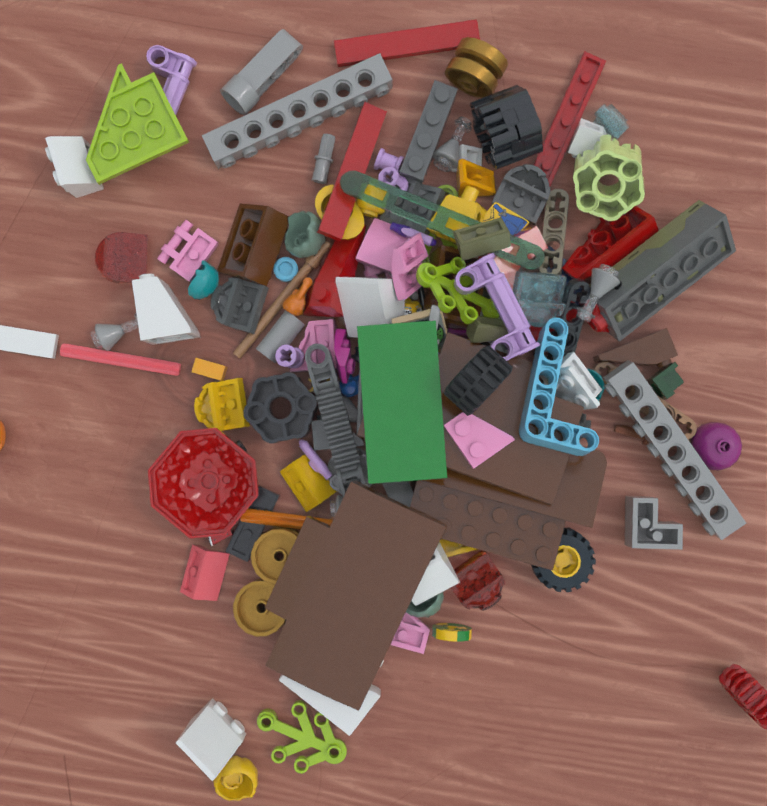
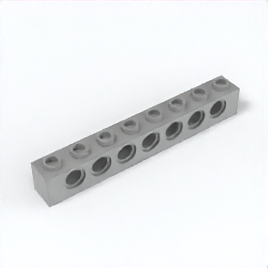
[202,53,392,169]
[603,360,746,540]

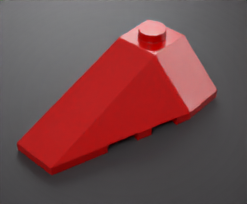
[562,206,659,280]
[303,224,366,317]

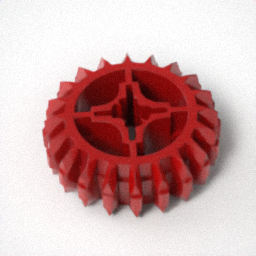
[719,664,767,729]

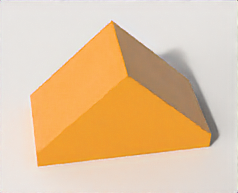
[456,159,496,198]

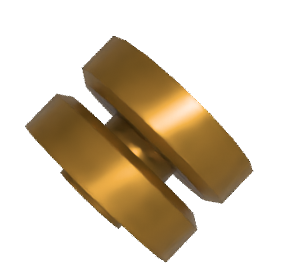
[444,37,508,99]
[251,526,299,585]
[233,578,286,637]

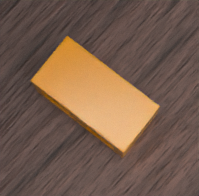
[192,358,227,381]

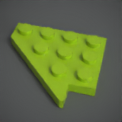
[86,63,189,185]

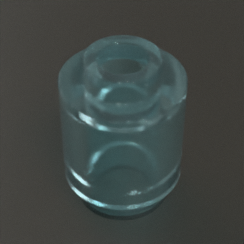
[593,104,630,140]

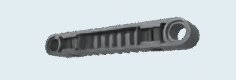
[305,344,367,497]

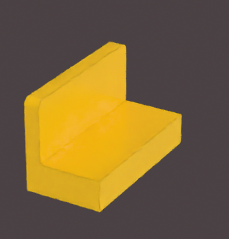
[280,455,337,512]

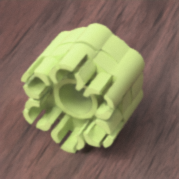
[573,135,645,221]

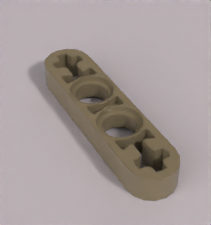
[539,189,569,281]

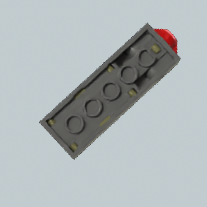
[581,200,736,342]

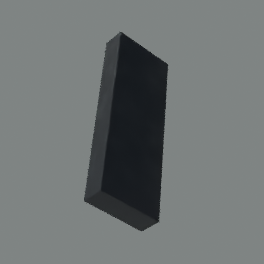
[225,485,280,562]

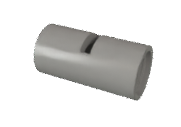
[256,310,305,363]

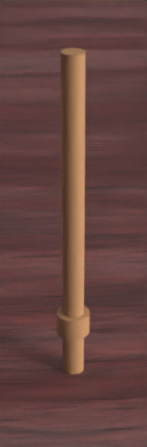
[233,240,332,359]

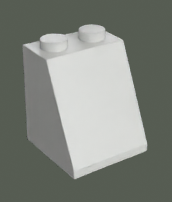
[132,274,201,345]
[336,277,405,338]

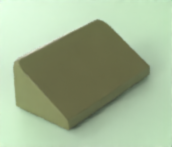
[453,217,511,260]

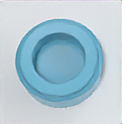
[274,257,299,282]

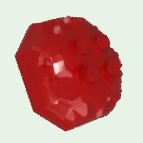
[148,428,259,539]

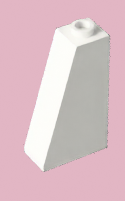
[279,674,381,736]

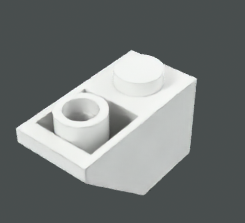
[568,118,607,159]

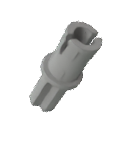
[311,134,335,184]

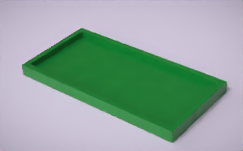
[357,321,447,484]

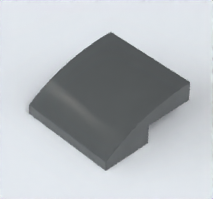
[380,177,446,235]

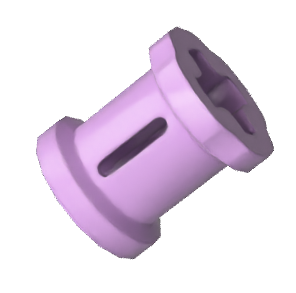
[374,148,404,173]
[378,167,409,197]
[275,345,304,368]

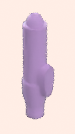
[299,439,333,480]

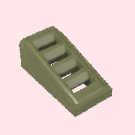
[466,316,508,343]

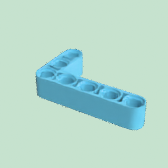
[519,318,599,456]

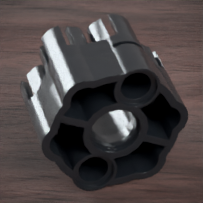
[470,85,543,170]
[244,372,319,443]

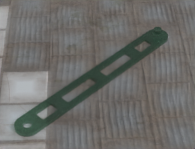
[340,171,545,270]

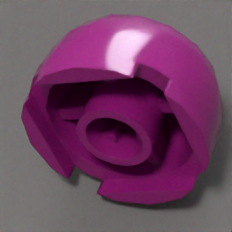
[691,422,742,471]

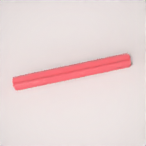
[60,343,181,376]

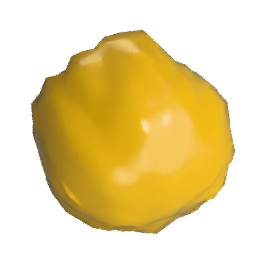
[213,755,258,801]

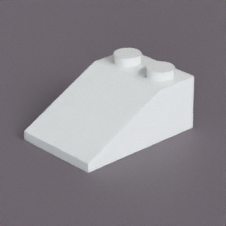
[176,698,247,781]

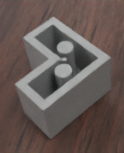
[625,496,683,550]

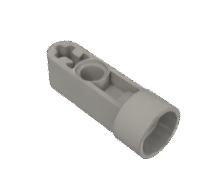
[220,29,303,116]

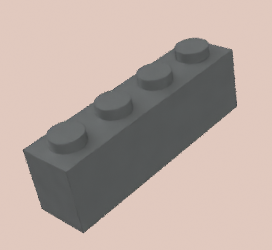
[399,80,458,184]

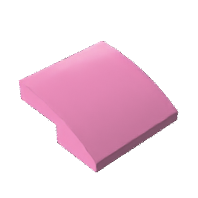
[356,218,409,274]
[392,233,428,301]

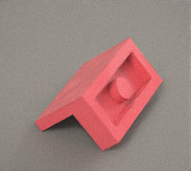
[180,544,230,601]

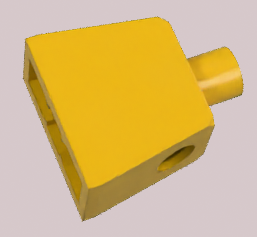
[426,186,485,243]

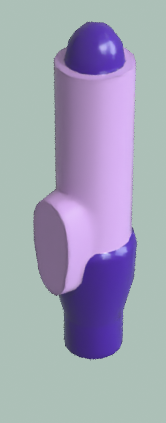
[390,222,437,246]

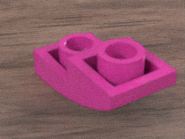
[334,328,355,384]

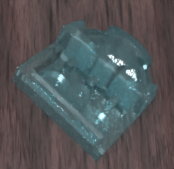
[513,271,567,327]

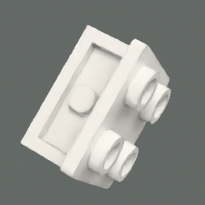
[540,352,602,410]

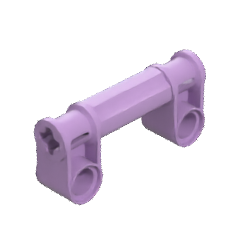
[146,45,197,115]
[454,253,540,361]

